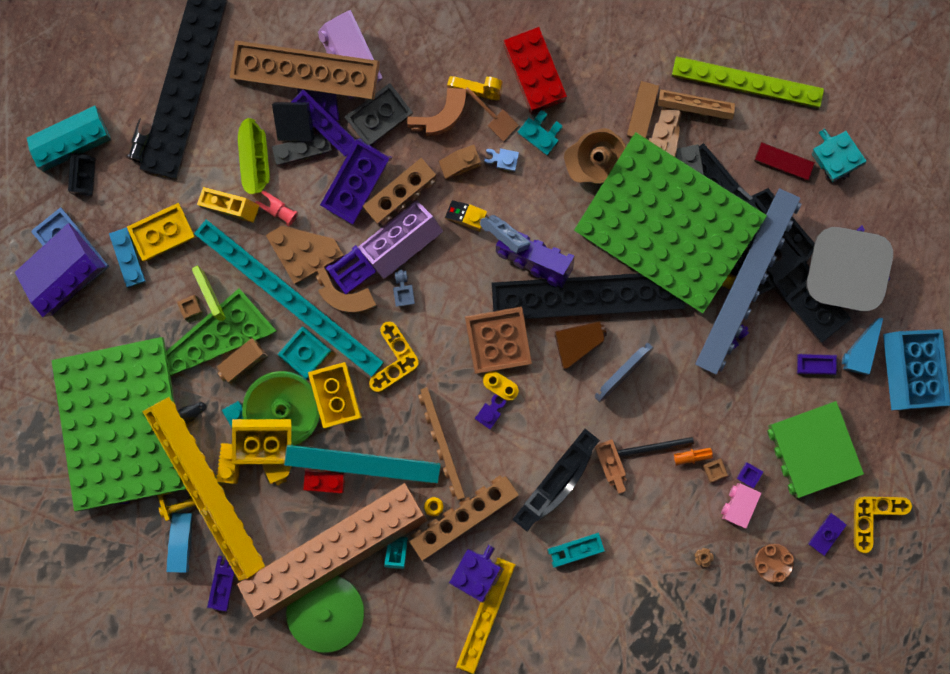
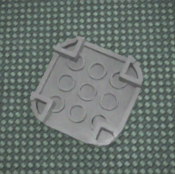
[806,227,893,311]

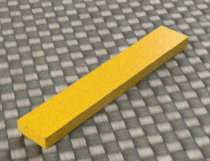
[456,557,516,674]

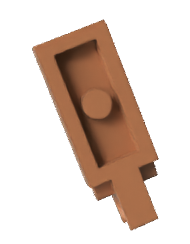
[595,439,627,494]

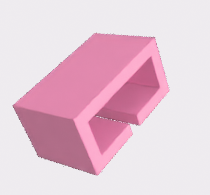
[721,483,761,529]

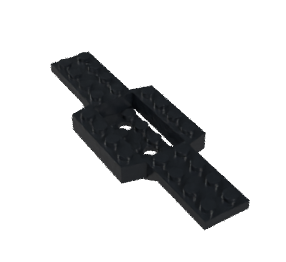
[699,143,851,343]

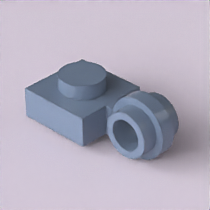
[393,269,415,307]

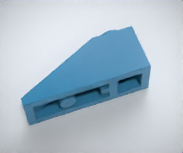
[842,317,883,375]

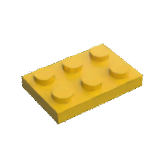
[127,203,196,262]

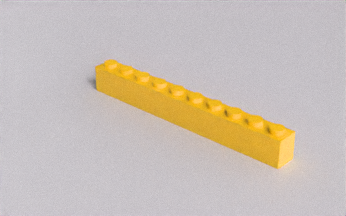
[142,397,265,580]

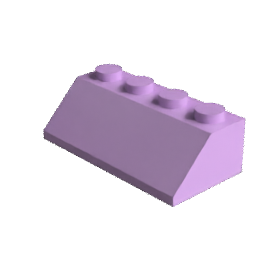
[318,10,382,99]
[358,200,443,279]

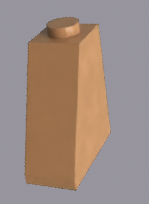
[217,338,268,383]

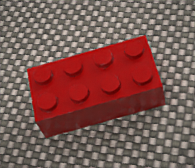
[503,27,567,115]

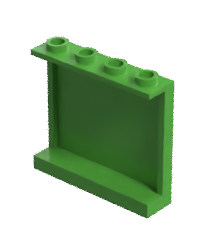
[767,401,864,498]

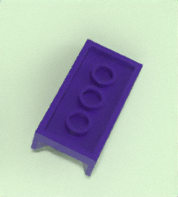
[320,138,393,224]

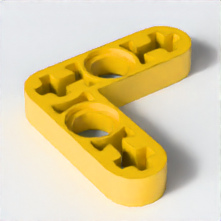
[447,76,503,100]
[369,322,419,392]
[854,496,912,553]

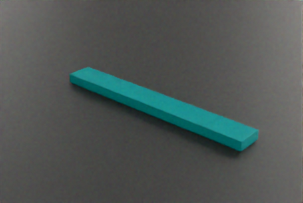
[284,445,441,483]

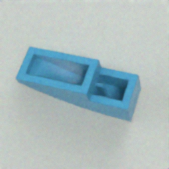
[167,513,192,573]

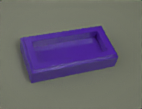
[797,354,837,375]

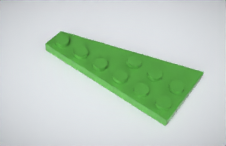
[166,288,277,376]

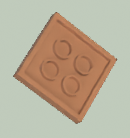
[465,307,532,374]

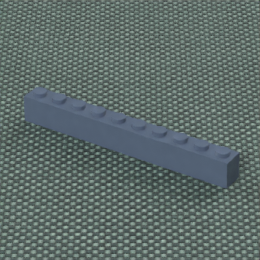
[695,188,802,374]

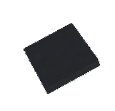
[272,102,314,141]

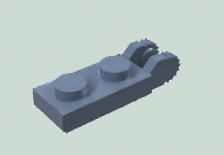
[480,215,531,253]

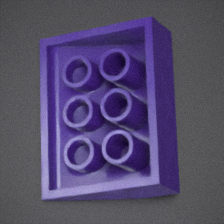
[15,223,106,317]

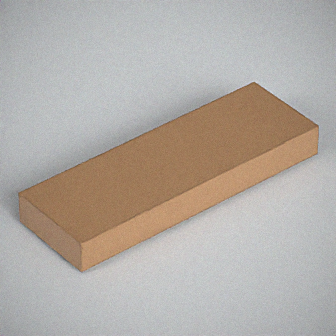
[627,81,659,138]

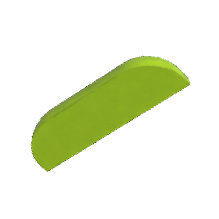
[238,118,270,194]

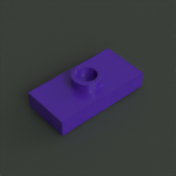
[808,513,847,556]

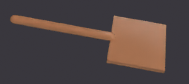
[466,87,519,142]

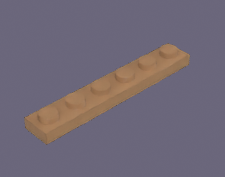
[418,387,465,500]

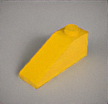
[197,187,259,223]

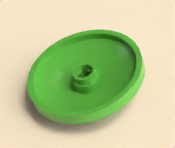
[242,371,320,446]
[286,575,364,652]

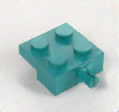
[812,129,866,182]

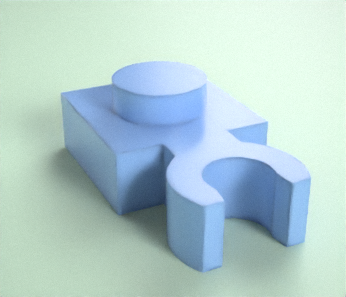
[484,148,519,172]

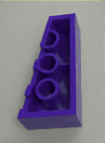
[496,231,575,288]

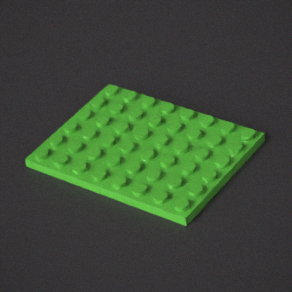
[574,132,767,313]
[51,337,186,512]

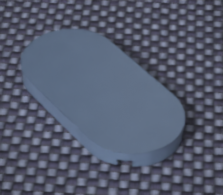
[595,343,654,403]

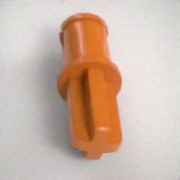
[674,448,713,466]

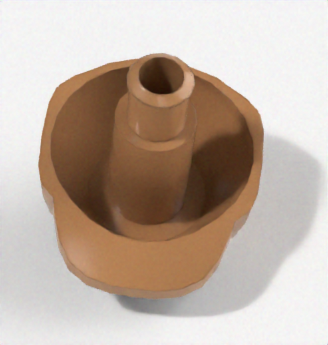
[564,128,626,184]

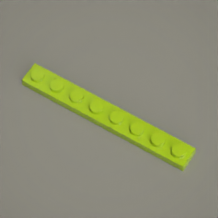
[671,56,824,108]

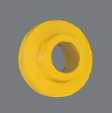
[424,497,444,517]

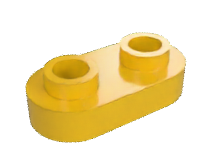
[483,371,519,401]

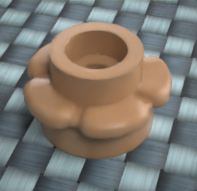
[695,548,714,567]

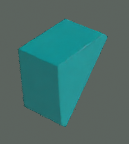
[384,537,408,569]

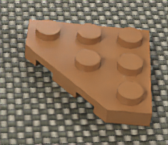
[266,226,344,285]

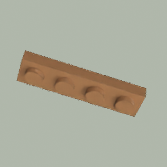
[658,89,735,120]

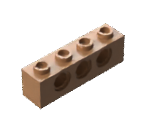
[363,158,436,226]

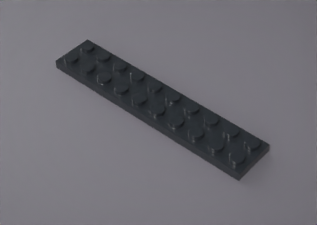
[140,0,228,179]
[491,273,685,319]

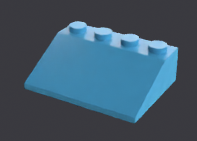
[883,329,950,411]

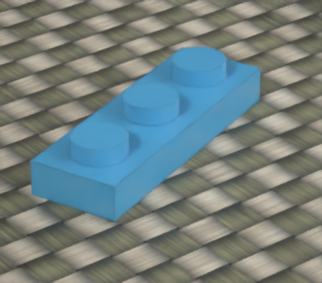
[109,227,146,288]

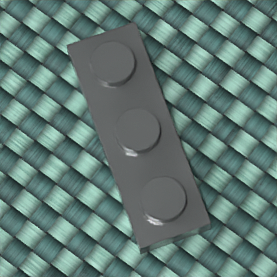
[272,134,332,166]

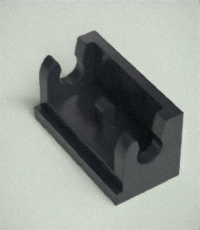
[68,154,96,196]

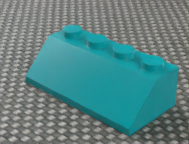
[27,106,112,172]

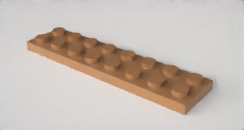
[230,40,380,100]

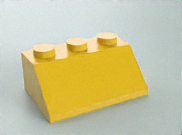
[308,362,362,429]
[232,419,291,464]

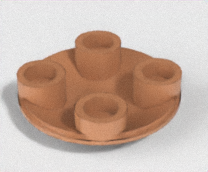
[755,544,794,583]

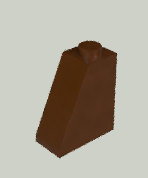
[554,321,607,370]

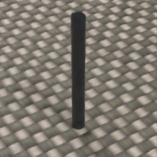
[617,437,694,458]

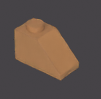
[439,145,481,179]

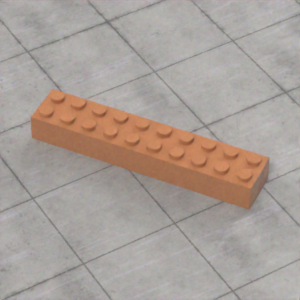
[237,483,428,622]

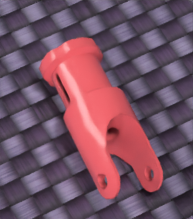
[255,190,298,226]

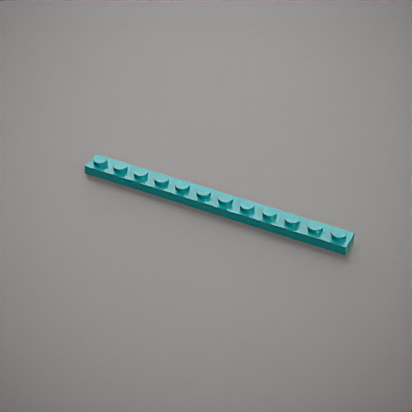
[194,219,384,377]

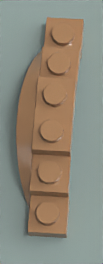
[649,108,682,157]

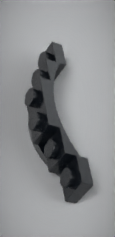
[512,428,600,532]

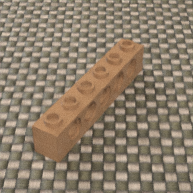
[409,475,519,561]

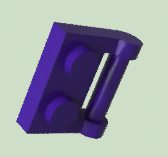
[326,245,376,294]

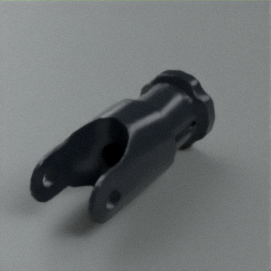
[126,118,154,163]
[177,402,206,425]

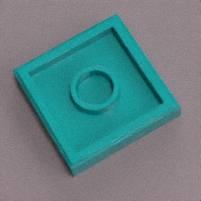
[277,326,331,380]

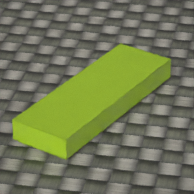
[192,265,226,322]

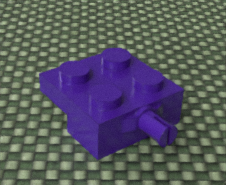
[449,545,504,603]

